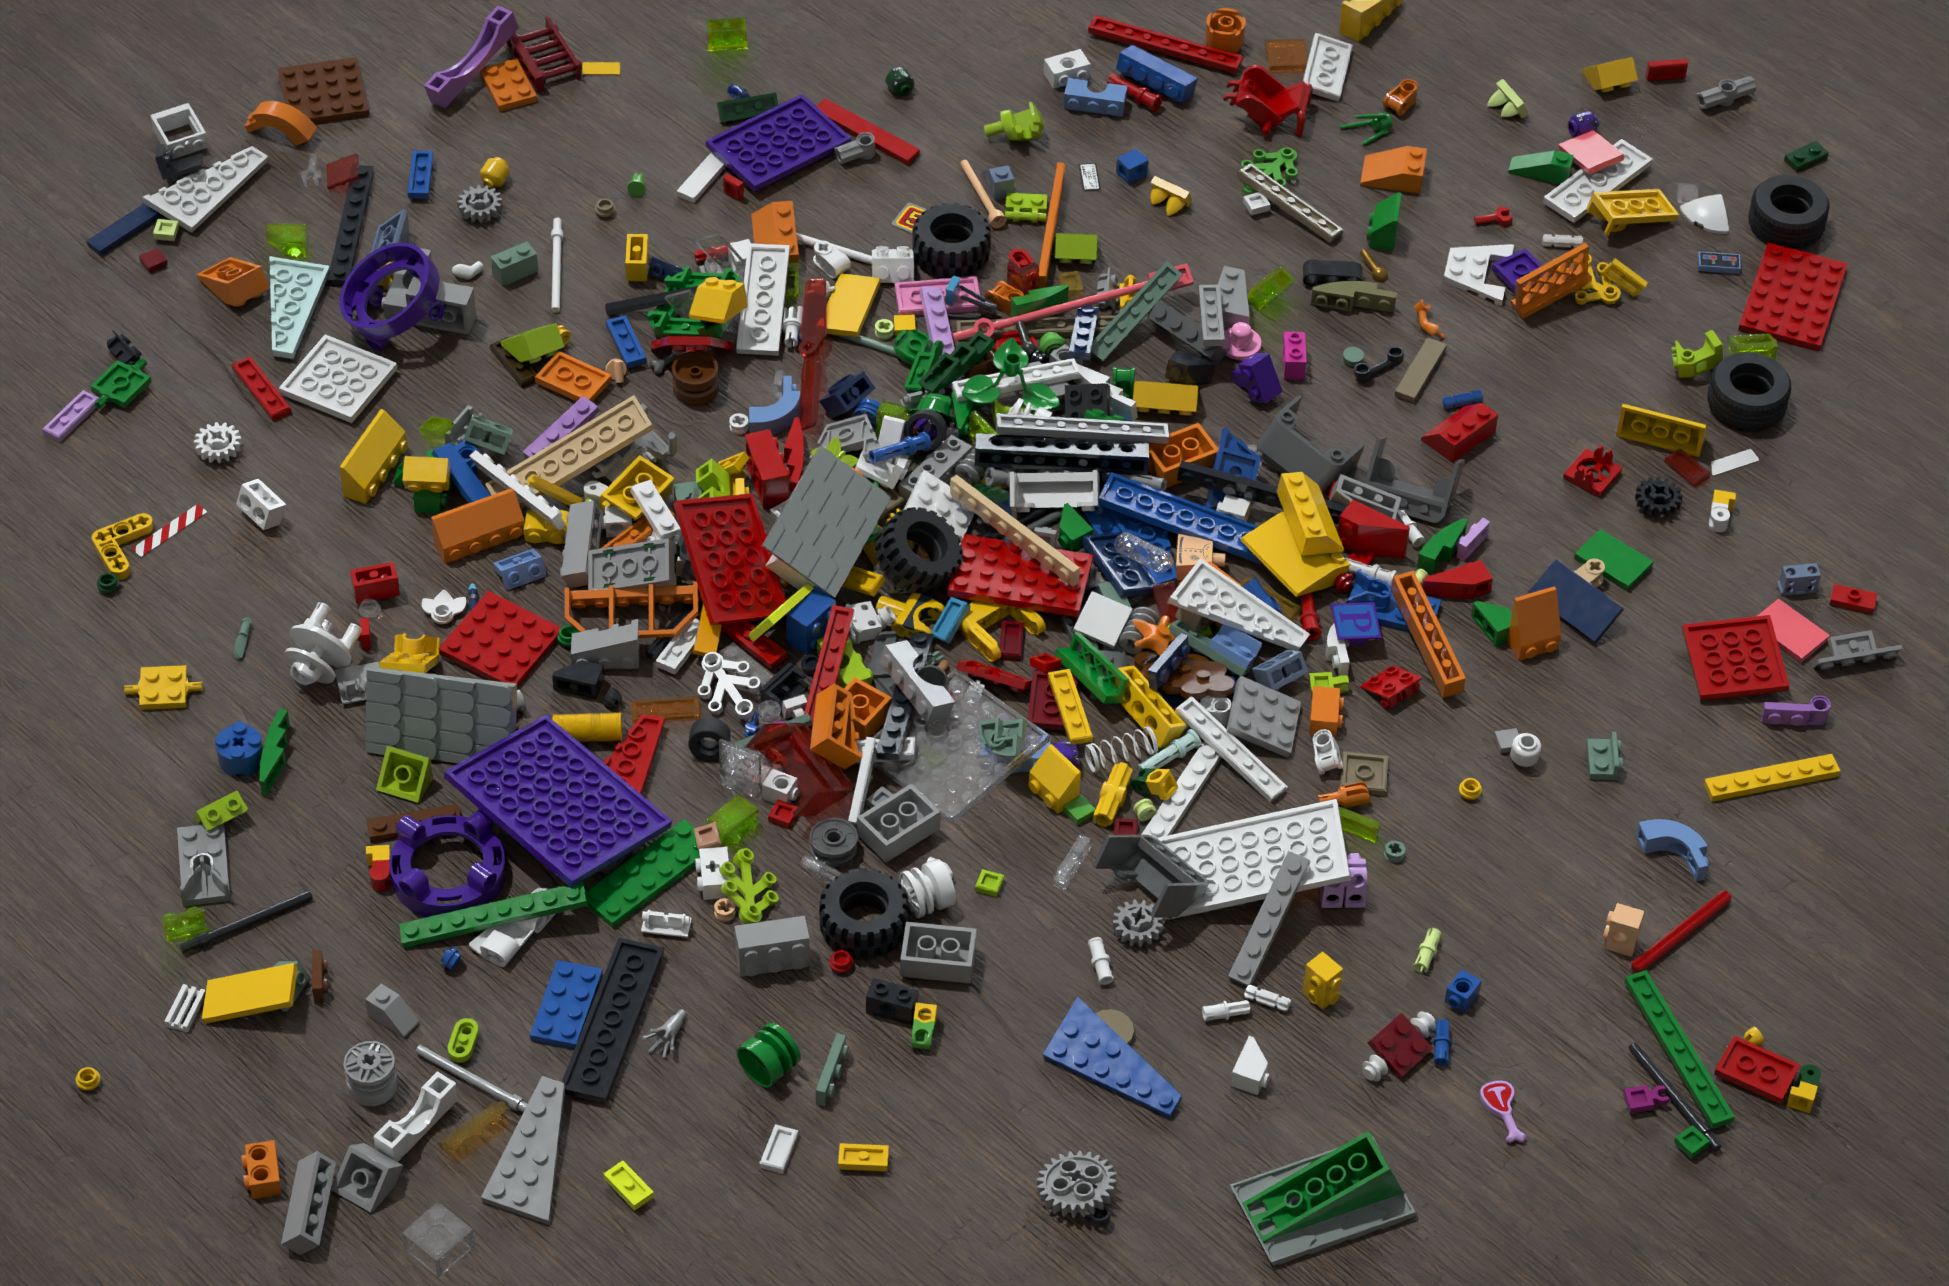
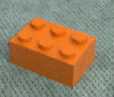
[1148,423,1218,488]

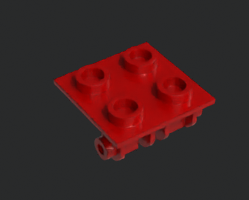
[1360,665,1422,708]

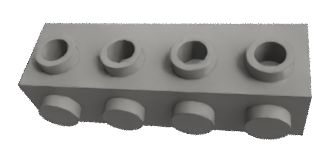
[898,435,972,503]
[560,500,603,588]
[281,1151,336,1255]

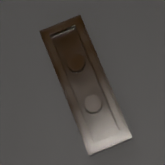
[490,337,538,388]

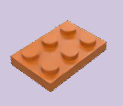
[479,58,537,112]
[535,351,612,402]

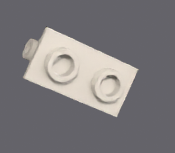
[641,910,692,938]

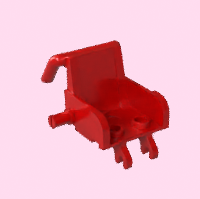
[1223,65,1313,137]

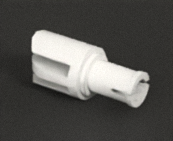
[782,306,804,347]

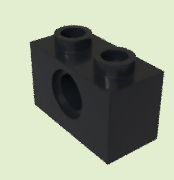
[866,978,919,1025]

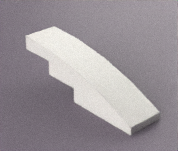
[1074,364,1137,422]

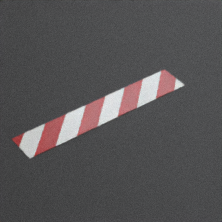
[132,504,207,557]

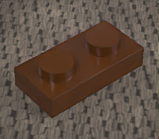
[312,950,329,1003]

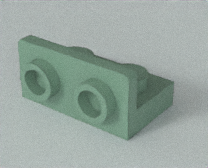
[1586,732,1623,780]

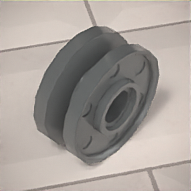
[809,818,858,868]

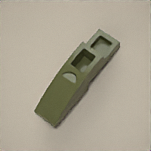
[1311,281,1397,313]

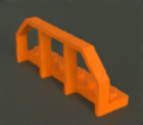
[565,582,702,638]

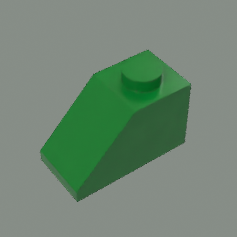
[1058,503,1093,552]
[1471,601,1512,646]

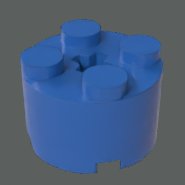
[215,721,263,776]

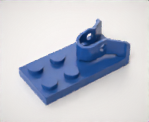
[1346,569,1441,632]

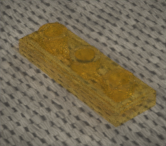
[438,1101,508,1152]

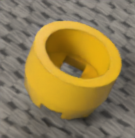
[1743,1027,1765,1046]

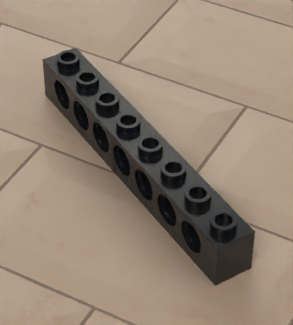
[974,433,1149,475]

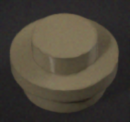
[595,198,615,217]

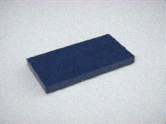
[1081,532,1160,597]
[1528,559,1624,643]

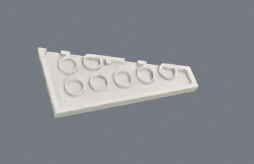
[143,146,268,233]

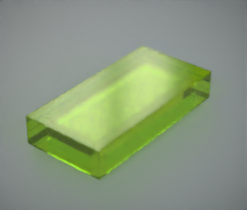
[418,416,455,439]
[1339,807,1380,842]

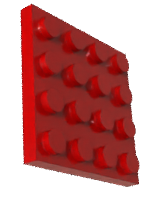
[438,590,561,687]
[1682,615,1790,701]

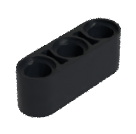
[1303,259,1363,287]

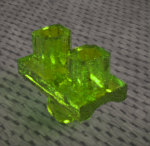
[161,906,208,941]

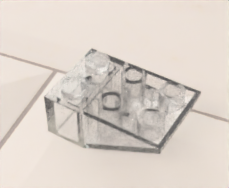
[719,739,773,799]

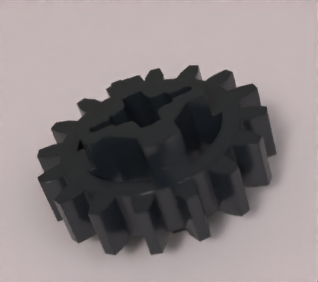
[1635,477,1683,518]

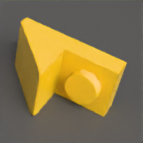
[718,451,750,481]

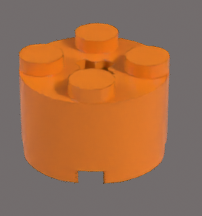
[1205,8,1246,53]

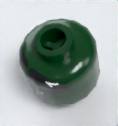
[885,67,915,96]

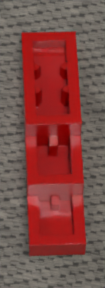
[784,417,804,496]

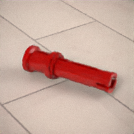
[1107,73,1163,112]
[1300,592,1322,641]

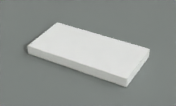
[1303,33,1353,102]

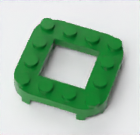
[647,266,742,339]

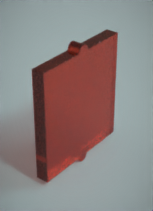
[327,153,359,190]

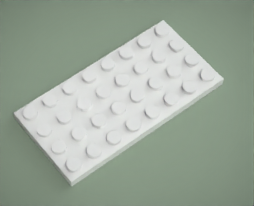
[1157,799,1351,920]

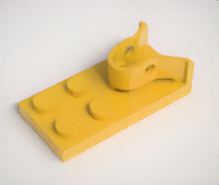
[1586,189,1679,237]
[379,633,440,673]

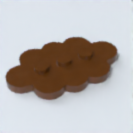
[1134,651,1234,700]

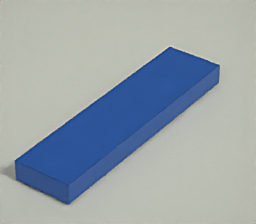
[431,443,491,503]

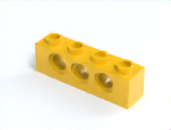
[1115,665,1186,748]

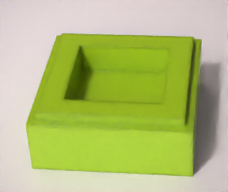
[975,869,1004,897]

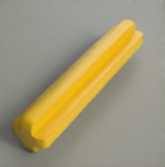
[527,474,583,506]

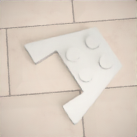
[1443,244,1514,306]

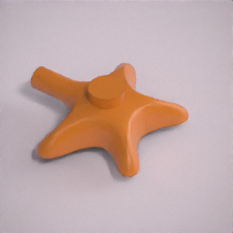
[1133,616,1176,656]

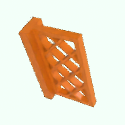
[1511,243,1592,319]

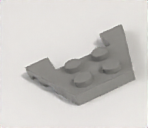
[803,414,881,472]

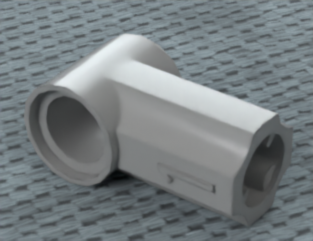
[835,132,875,164]

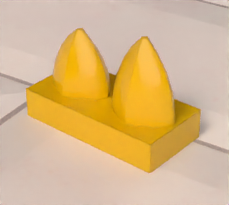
[1150,176,1192,216]

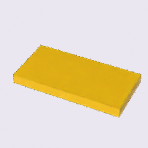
[817,273,881,337]
[202,963,298,1024]

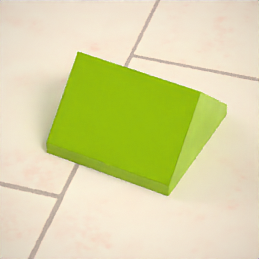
[376,746,433,803]

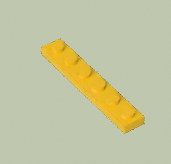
[1703,754,1840,802]

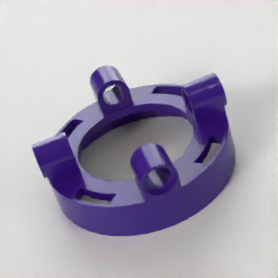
[340,243,445,351]
[389,809,506,917]

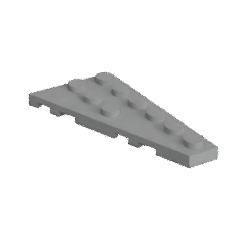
[481,1076,565,1225]

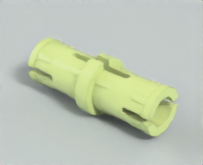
[1413,928,1442,973]

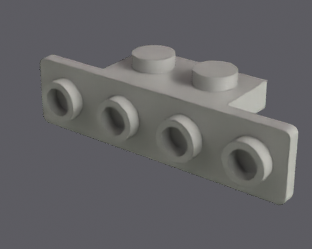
[1812,630,1903,670]

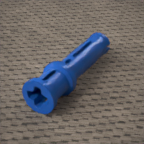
[868,432,931,464]

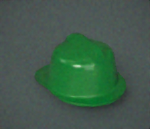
[904,393,955,422]

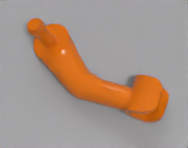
[1414,299,1445,339]

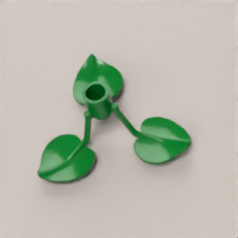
[962,337,1059,412]

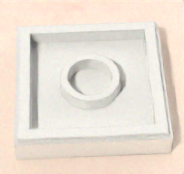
[1073,591,1132,649]

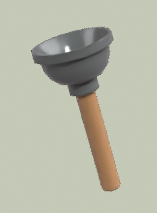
[916,660,949,691]

